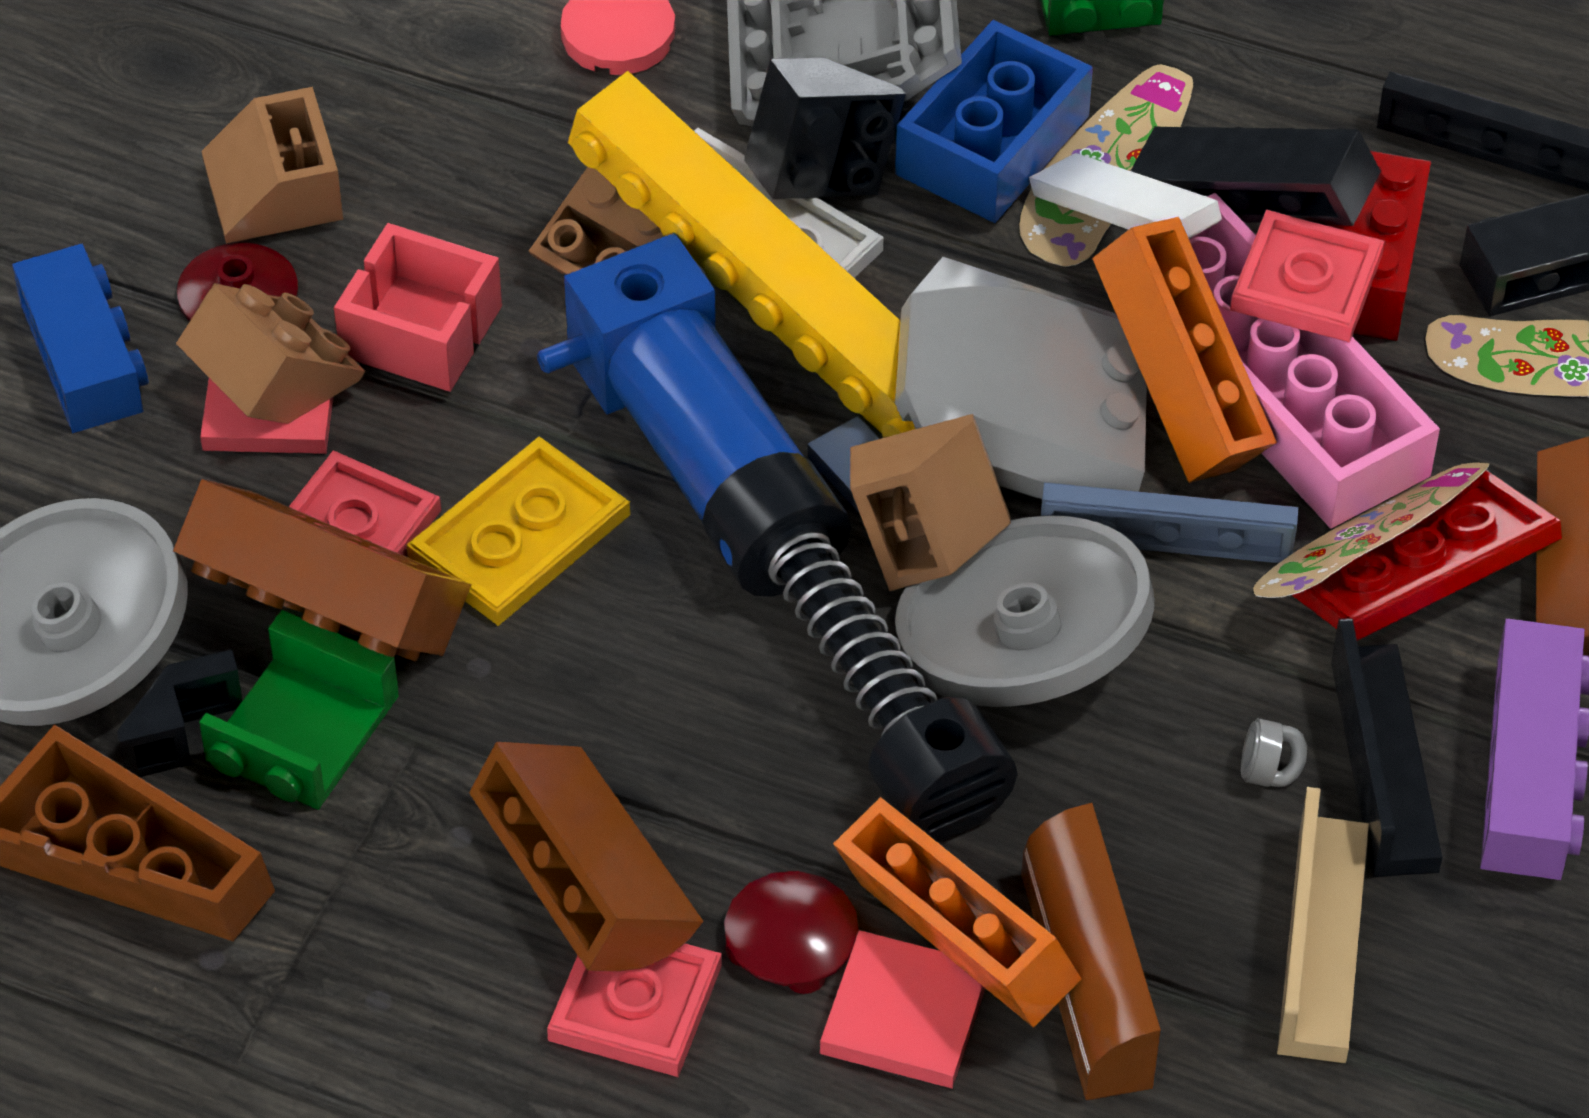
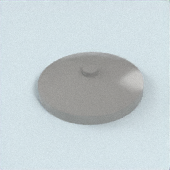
[0,498,188,726]
[895,516,1155,707]

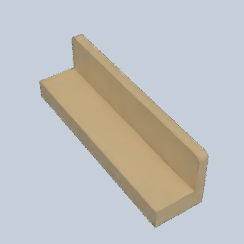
[1277,787,1369,1063]

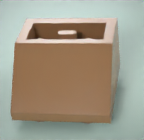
[201,87,343,244]
[528,167,664,275]
[176,283,366,424]
[850,414,1011,591]

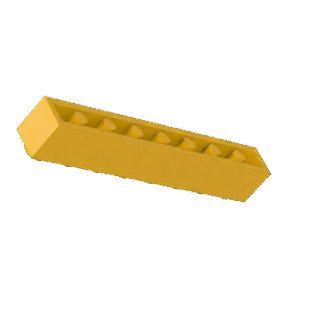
[568,71,915,438]

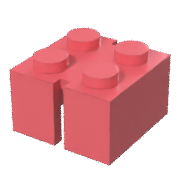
[334,223,502,392]

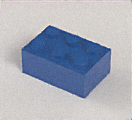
[895,20,1093,223]

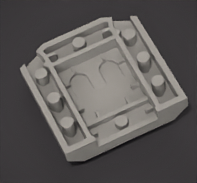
[727,0,962,126]
[895,257,1147,499]

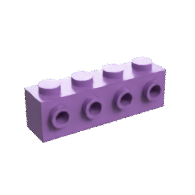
[1480,618,1589,880]

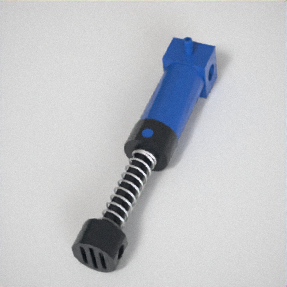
[537,233,1018,842]

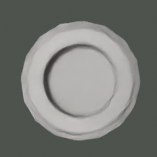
[1241,718,1307,787]

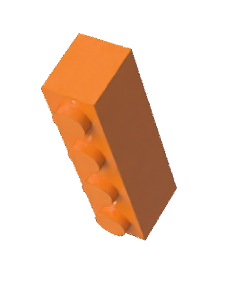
[1092,216,1277,483]
[833,797,1082,1028]

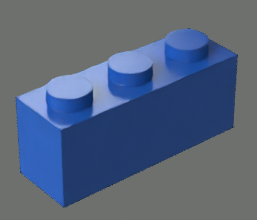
[12,243,149,433]

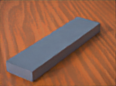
[1041,482,1298,563]

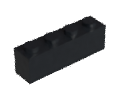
[1130,126,1381,226]
[1460,194,1589,317]

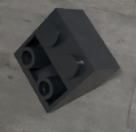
[744,57,906,199]

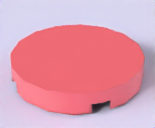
[560,0,675,75]

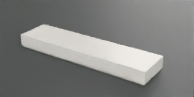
[1029,153,1222,239]

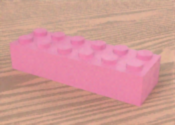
[1189,193,1440,529]

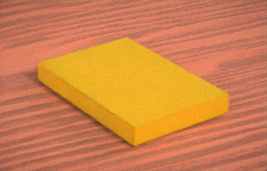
[406,436,630,626]

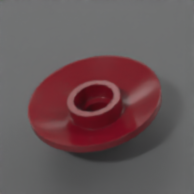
[177,243,299,322]

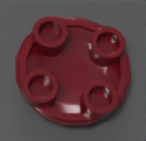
[724,871,859,994]

